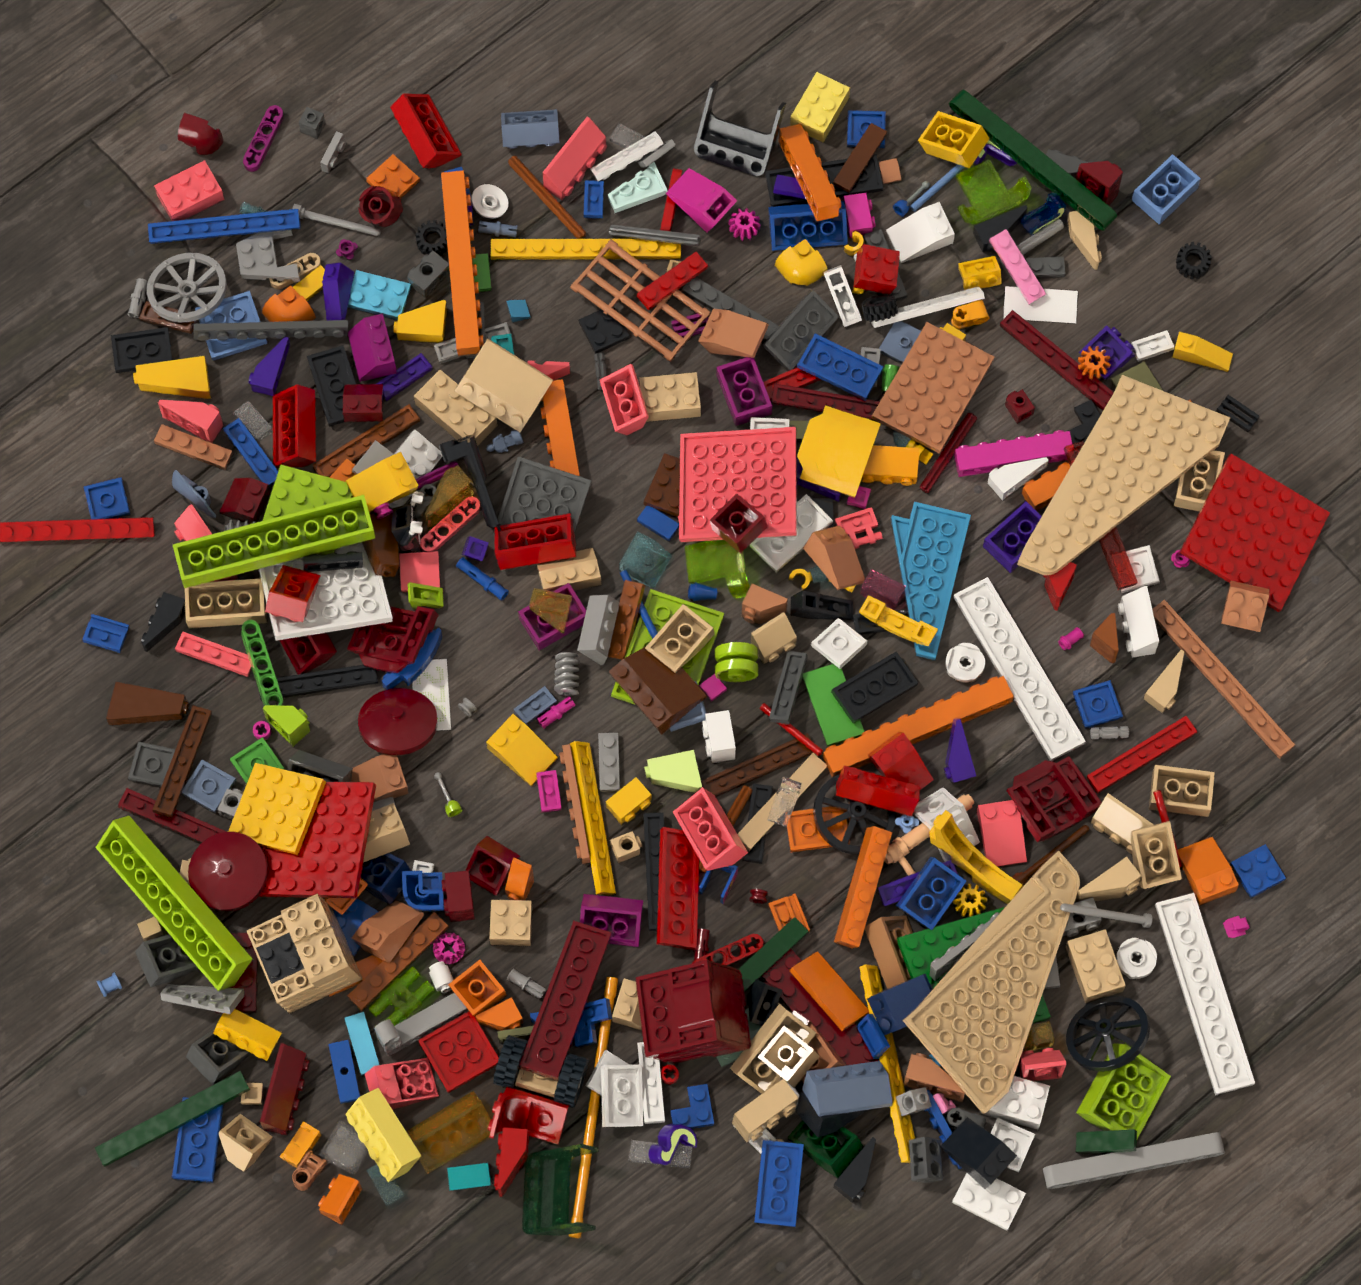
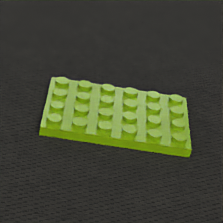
[611,589,724,704]

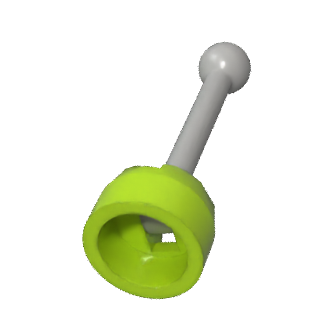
[434,772,462,817]

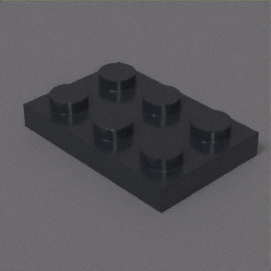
[111,327,173,373]

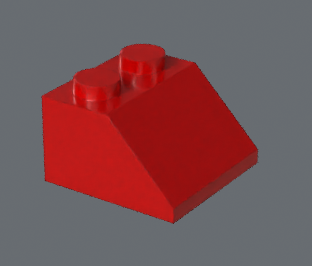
[1043,562,1077,611]

